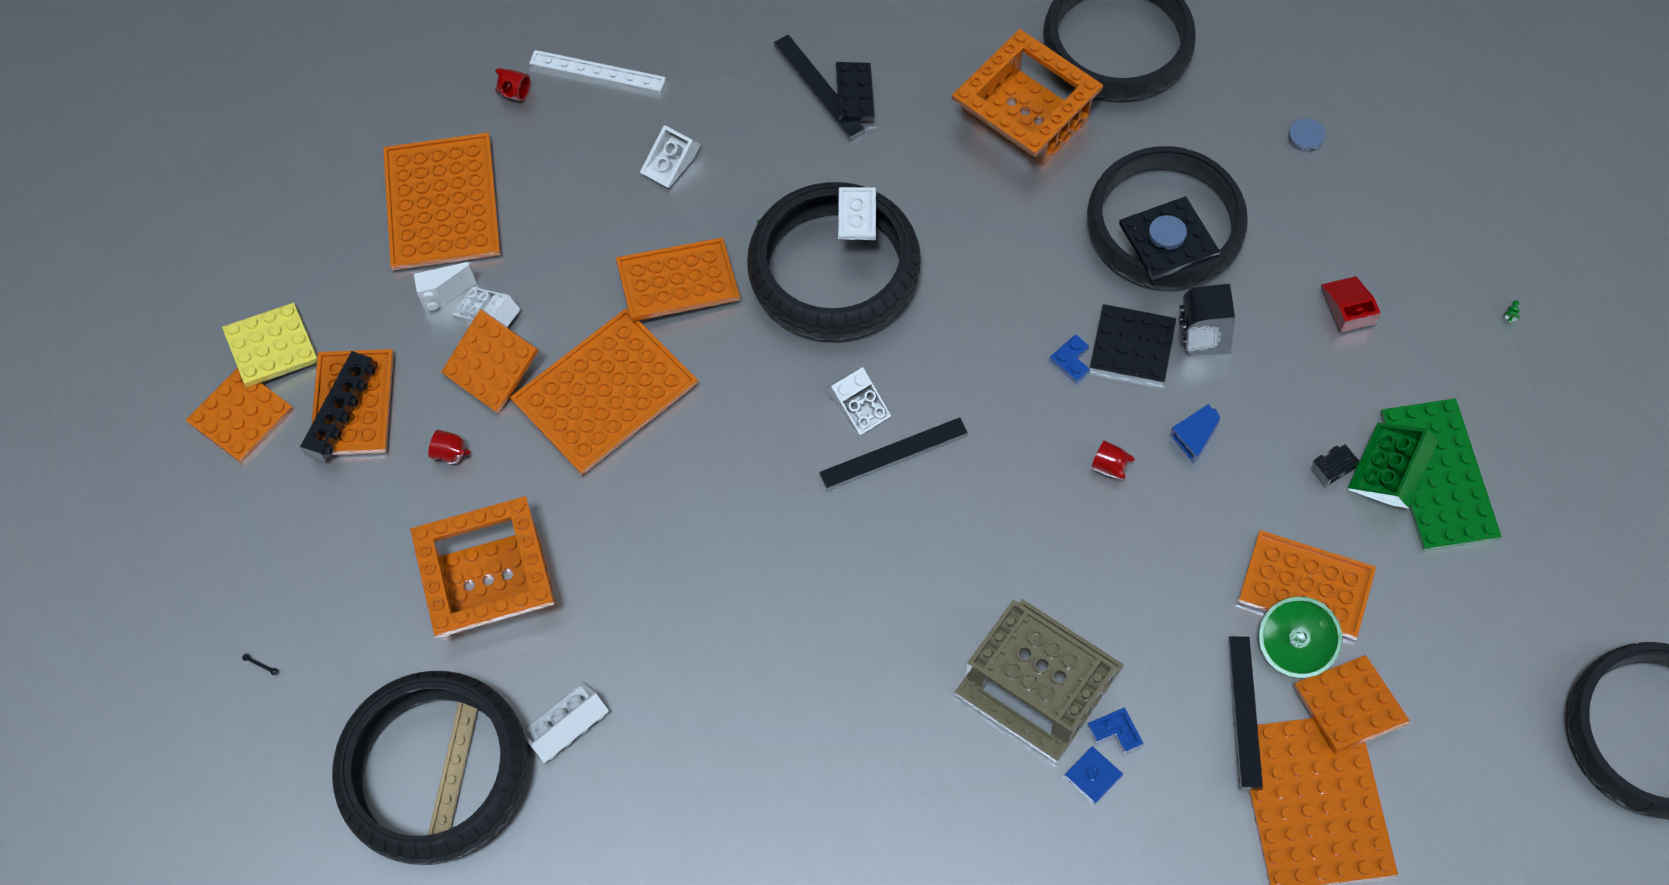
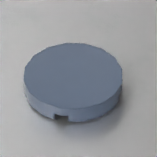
[1289,118,1325,151]
[1149,215,1187,250]

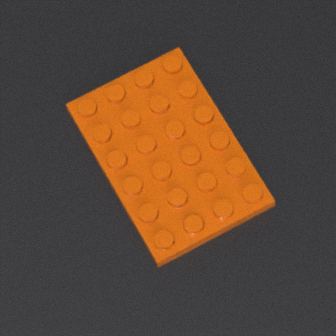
[616,237,740,322]
[311,349,394,455]
[1238,530,1376,640]

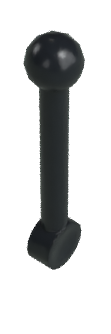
[242,653,278,676]

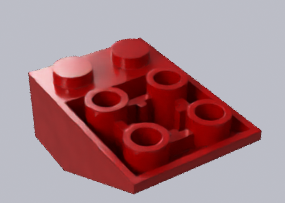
[1321,276,1381,333]

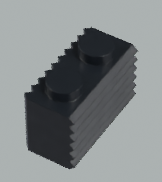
[1311,444,1360,487]

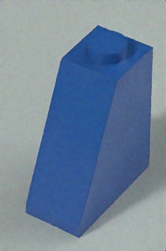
[1170,404,1220,464]

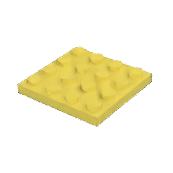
[222,303,317,388]

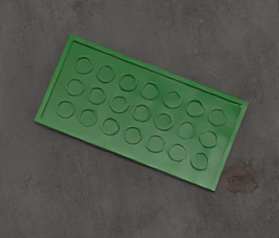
[1380,398,1502,552]

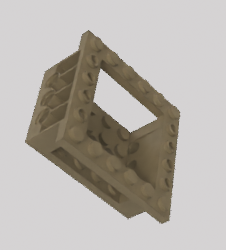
[954,599,1124,763]

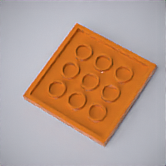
[441,309,539,413]
[186,368,294,464]
[1293,655,1410,754]

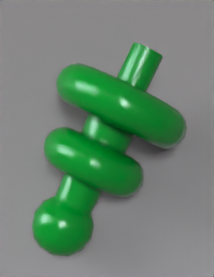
[1504,300,1520,323]

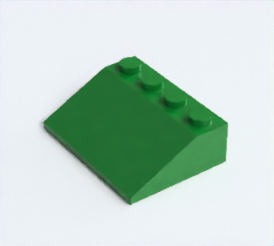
[1348,423,1438,508]

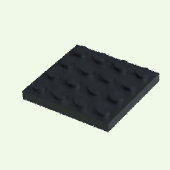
[1119,196,1220,281]
[1090,304,1177,386]

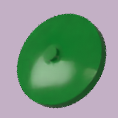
[1258,596,1342,678]

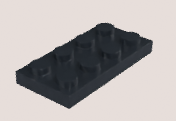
[835,62,875,121]

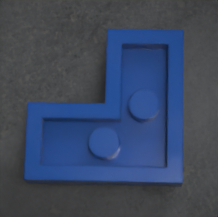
[1049,334,1090,384]
[1087,707,1144,754]

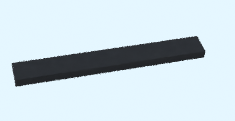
[774,34,865,140]
[819,417,968,491]
[1228,636,1263,790]

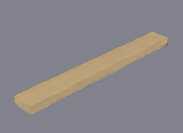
[428,702,479,835]

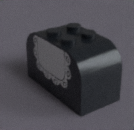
[1179,284,1235,355]

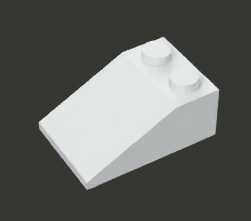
[640,125,701,188]
[414,262,476,311]

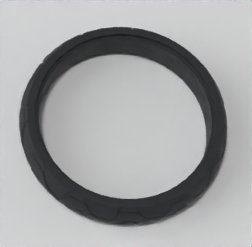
[1043,0,1196,101]
[1087,146,1248,290]
[1567,642,1669,820]

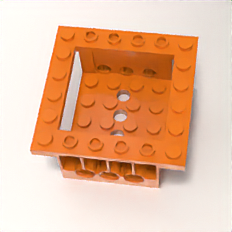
[952,29,1103,166]
[410,496,556,638]

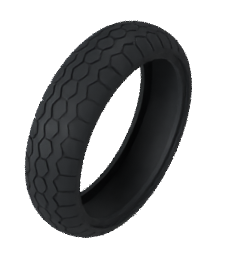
[747,182,921,341]
[332,671,528,865]

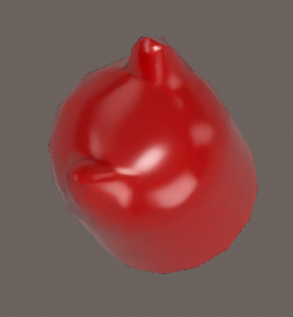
[495,68,531,102]
[428,429,471,464]
[1091,440,1135,479]

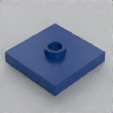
[1064,746,1123,805]

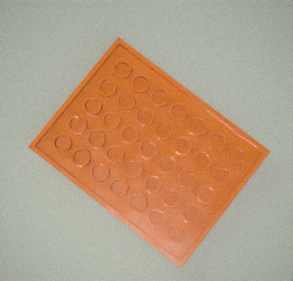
[383,132,501,271]
[510,308,698,476]
[1235,718,1398,885]

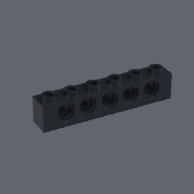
[300,351,376,462]

